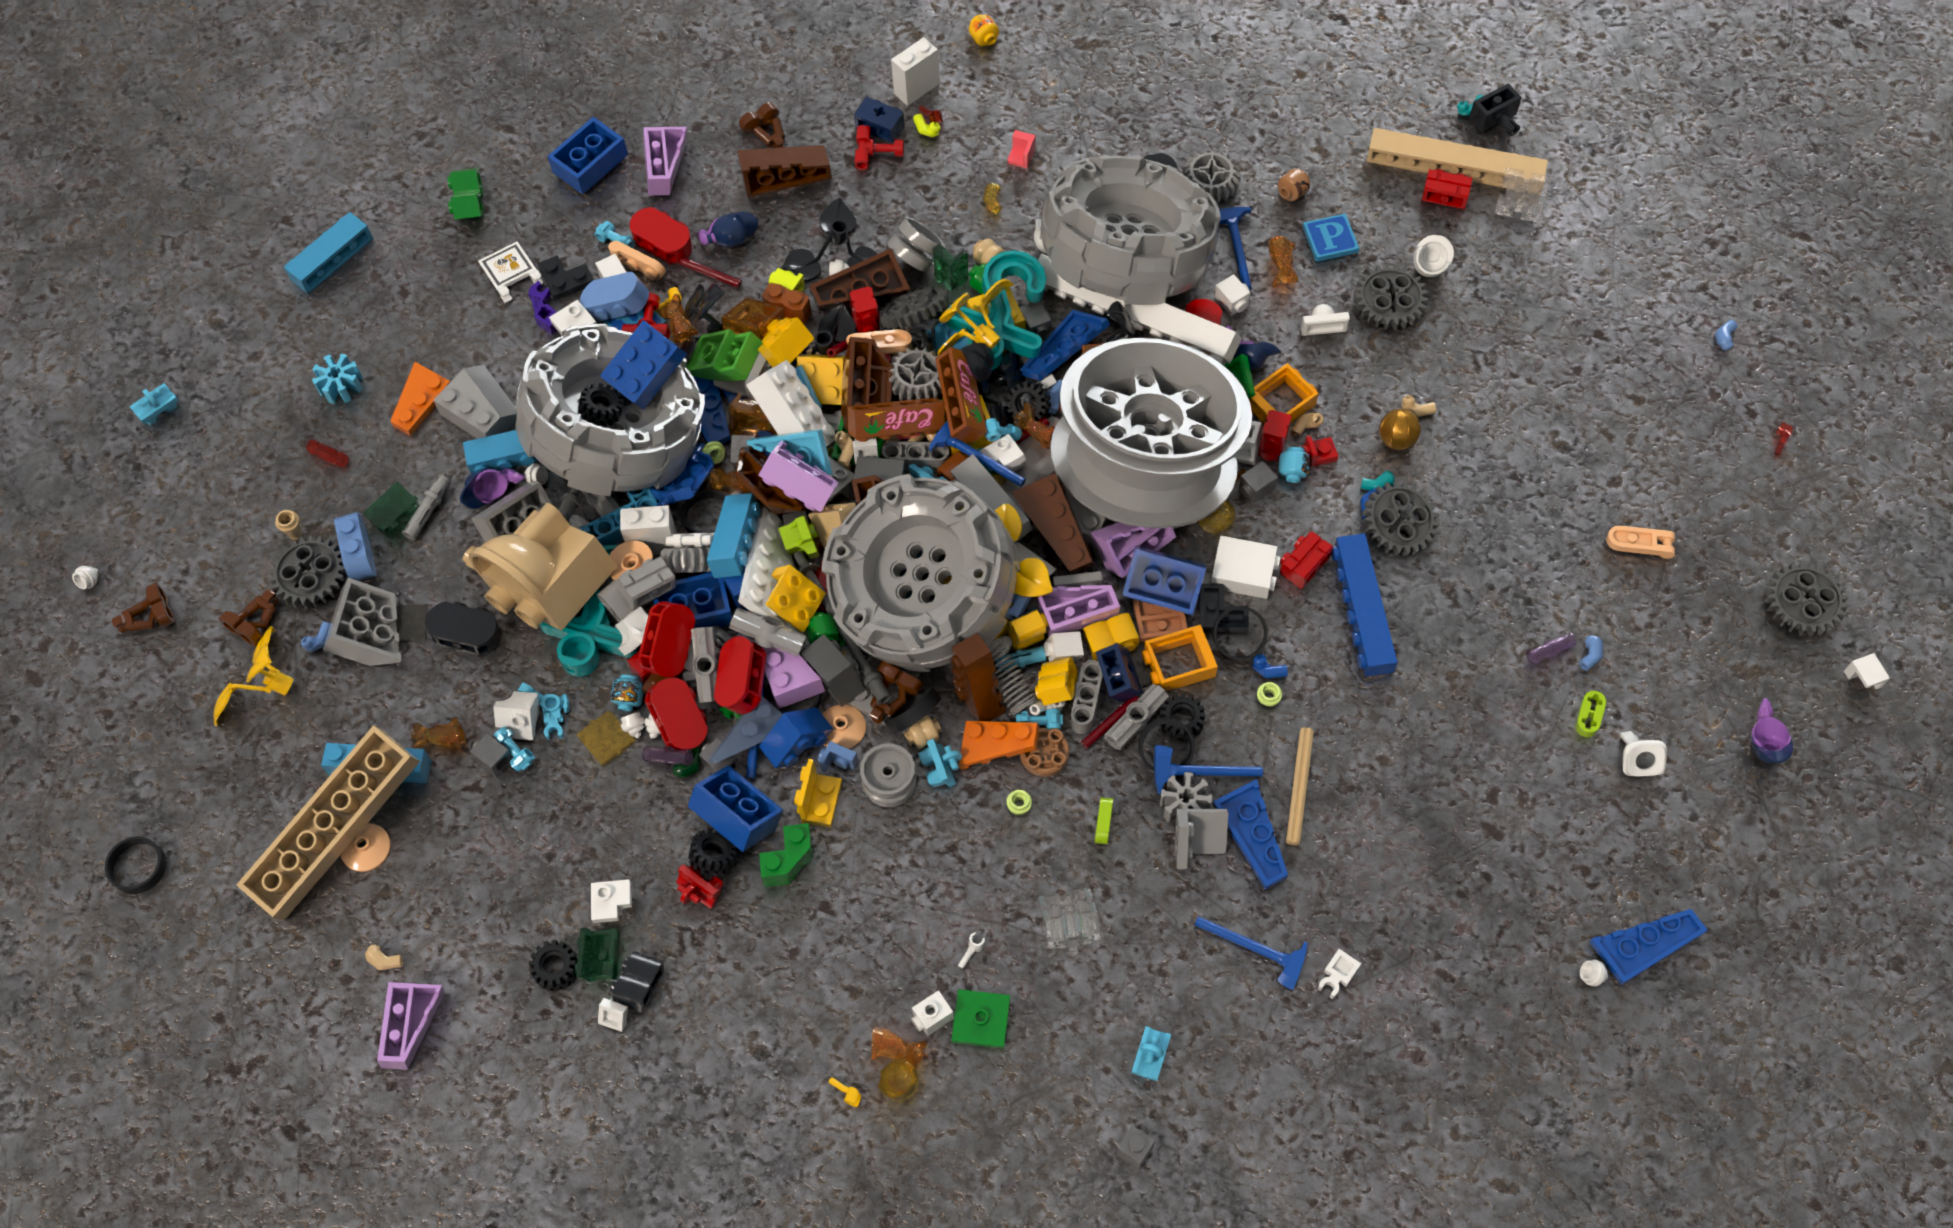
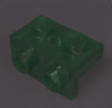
[933,243,969,291]
[363,481,418,534]
[575,927,620,985]

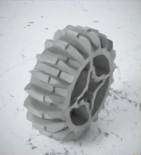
[1182,149,1241,204]
[889,346,942,401]
[661,547,711,573]

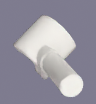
[958,932,985,969]

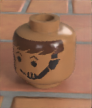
[1277,169,1310,202]

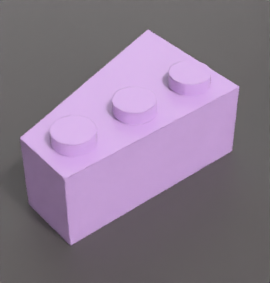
[643,127,687,196]
[758,440,838,513]
[1090,522,1176,578]
[1034,585,1120,636]
[753,638,825,709]
[377,982,445,1070]

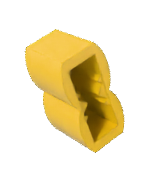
[1007,610,1048,651]
[1083,613,1139,660]
[1035,656,1078,706]

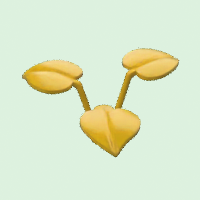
[937,279,1014,355]
[944,504,1053,597]
[213,626,293,727]

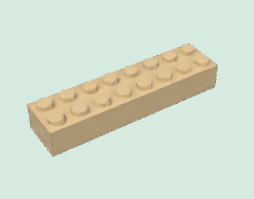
[236,725,420,920]

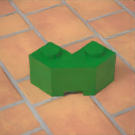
[447,167,484,219]
[759,823,813,887]

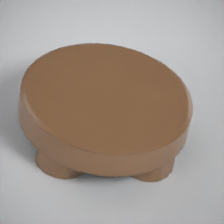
[1020,728,1069,777]

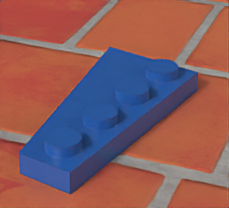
[1020,310,1110,381]
[693,376,731,444]
[1212,779,1288,890]
[1589,909,1708,985]

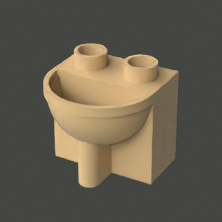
[469,503,617,631]

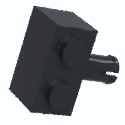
[1469,83,1522,136]

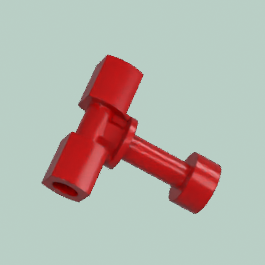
[855,125,904,170]
[622,293,670,339]

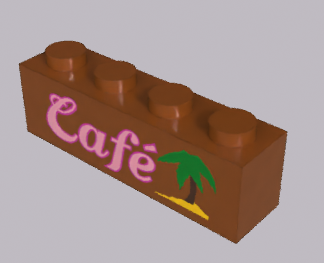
[935,347,987,444]
[847,397,944,442]

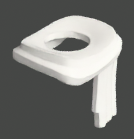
[1620,731,1667,777]

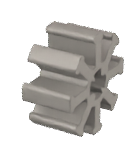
[1160,772,1212,822]

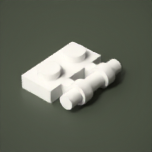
[666,533,714,548]

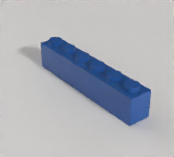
[1332,533,1398,677]

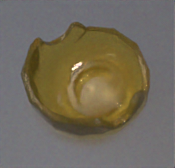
[1198,500,1236,534]
[877,1059,919,1101]

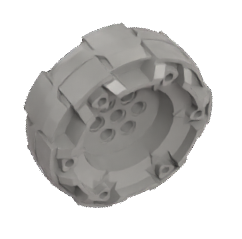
[1040,155,1221,305]
[516,324,705,496]
[822,474,1020,672]

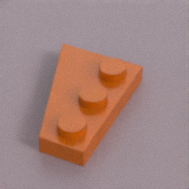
[390,362,450,436]
[958,721,1040,770]

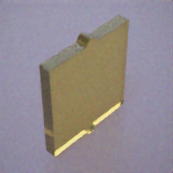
[576,710,635,766]

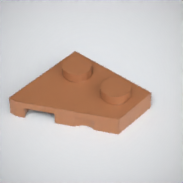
[1132,598,1187,643]

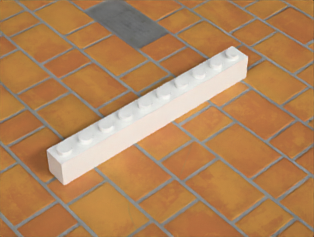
[1038,253,1242,364]

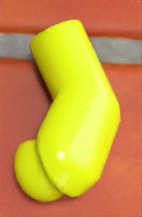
[913,114,941,138]

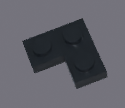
[537,255,594,301]
[1199,584,1249,632]

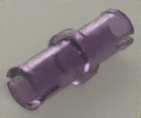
[1526,632,1577,665]
[642,746,693,766]

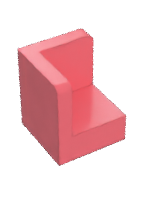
[1007,130,1036,168]

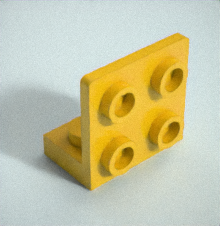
[766,564,826,632]
[794,759,842,828]

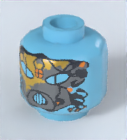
[1278,447,1310,483]
[611,675,644,712]

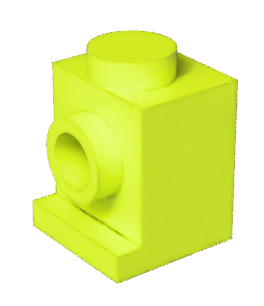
[768,268,805,292]

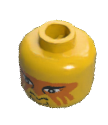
[969,15,999,46]

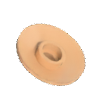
[609,540,653,580]
[822,705,866,749]
[340,823,391,872]

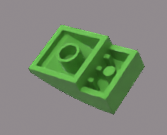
[686,329,763,381]

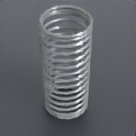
[987,638,1039,716]

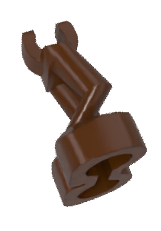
[739,102,785,148]
[112,582,175,633]
[218,589,279,647]
[870,661,923,724]

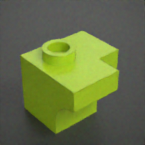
[778,516,820,559]

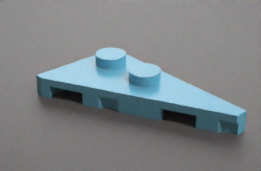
[746,429,832,475]

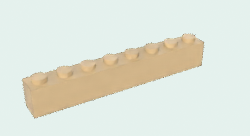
[1366,128,1548,194]

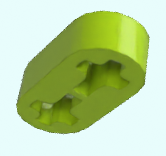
[1575,691,1606,737]
[1095,797,1113,845]

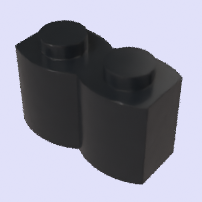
[610,951,664,1013]

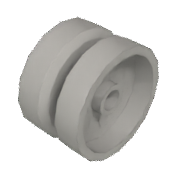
[887,217,945,272]
[860,743,917,807]

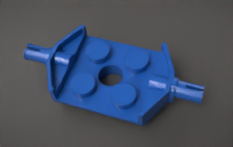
[650,443,714,506]

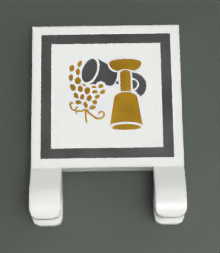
[478,242,544,303]

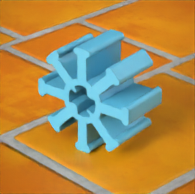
[312,354,363,404]

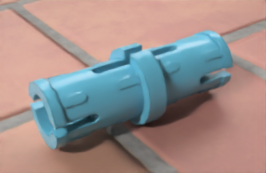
[995,646,1046,672]

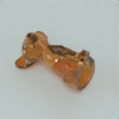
[1268,236,1298,287]
[657,294,699,343]
[1013,403,1055,449]
[710,468,751,494]
[411,717,466,749]
[871,1026,926,1070]

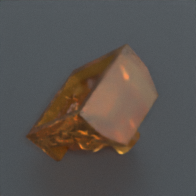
[721,297,784,340]
[729,393,778,438]

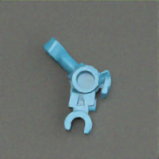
[518,682,570,740]

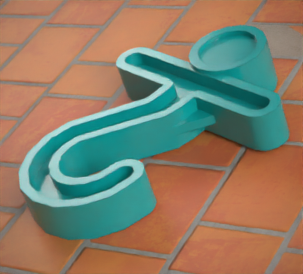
[946,250,1046,370]
[540,545,640,677]

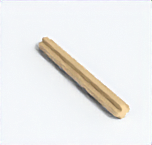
[1286,727,1314,846]

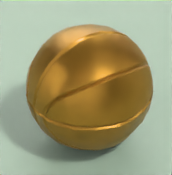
[1379,409,1421,450]

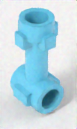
[594,221,635,248]
[985,418,1022,442]
[1016,709,1063,730]
[494,726,535,772]

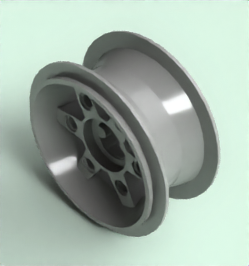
[1050,338,1252,528]

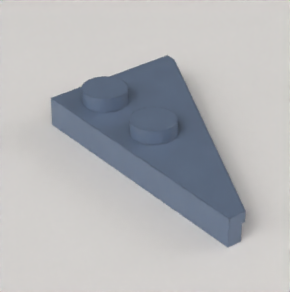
[708,695,783,764]

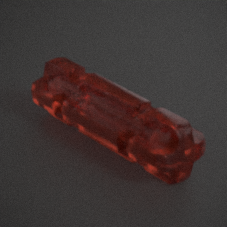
[306,439,349,467]

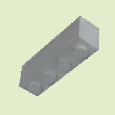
[950,454,1033,543]

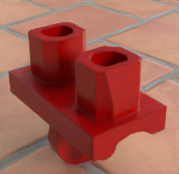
[676,864,723,909]

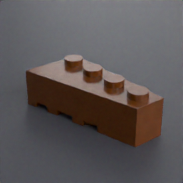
[737,145,832,198]
[809,248,910,310]
[1011,473,1095,574]
[950,632,1006,721]

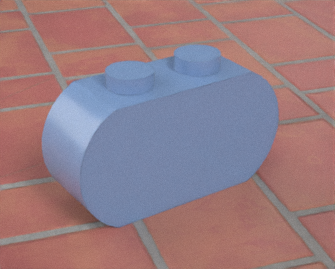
[580,272,649,322]
[334,512,377,581]

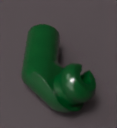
[672,747,701,778]

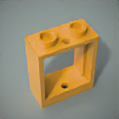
[1249,363,1319,424]
[1142,624,1218,692]

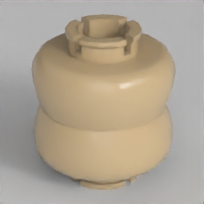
[973,238,1005,264]
[904,714,942,750]

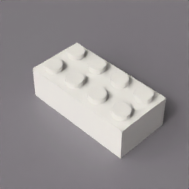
[746,360,836,446]

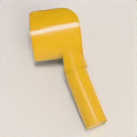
[655,287,682,312]
[829,1077,861,1107]

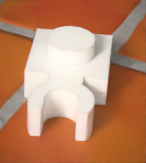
[1318,949,1361,999]

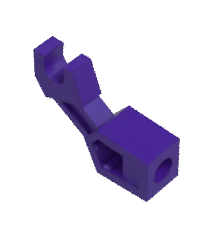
[528,281,558,336]

